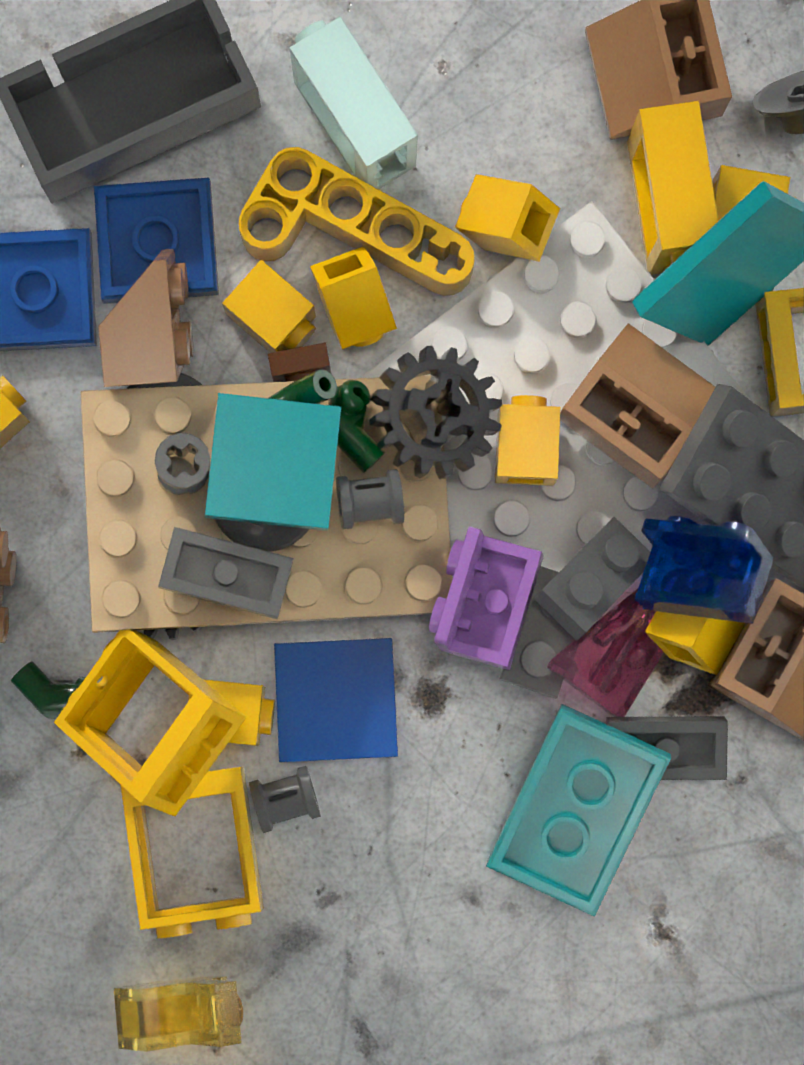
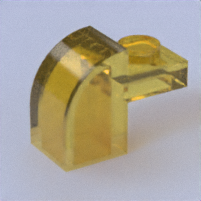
[114,976,243,1052]

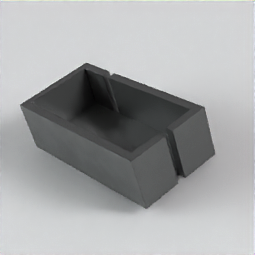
[0,0,261,204]

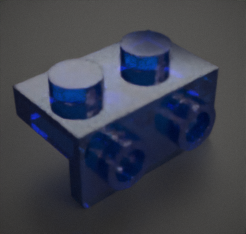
[635,516,774,624]

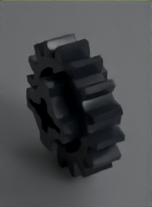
[369,345,503,479]

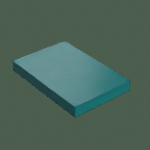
[632,181,804,346]
[486,704,671,917]

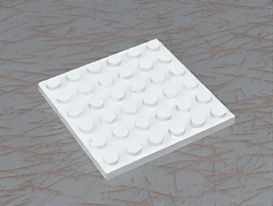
[360,201,750,660]

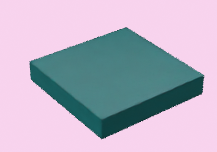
[205,393,341,531]

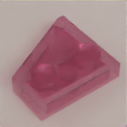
[547,588,664,717]

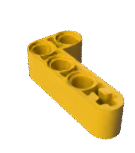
[239,147,475,296]

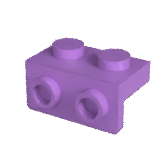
[429,526,544,670]

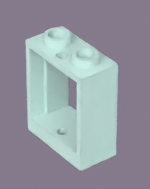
[289,16,418,189]

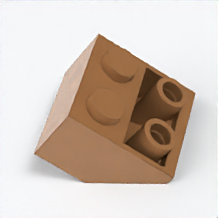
[585,0,732,140]
[98,249,194,387]
[560,323,715,489]
[708,578,804,741]

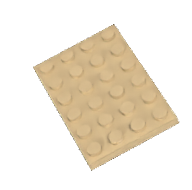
[81,375,452,633]

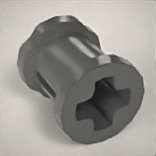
[155,433,211,495]
[336,469,404,530]
[249,766,321,833]

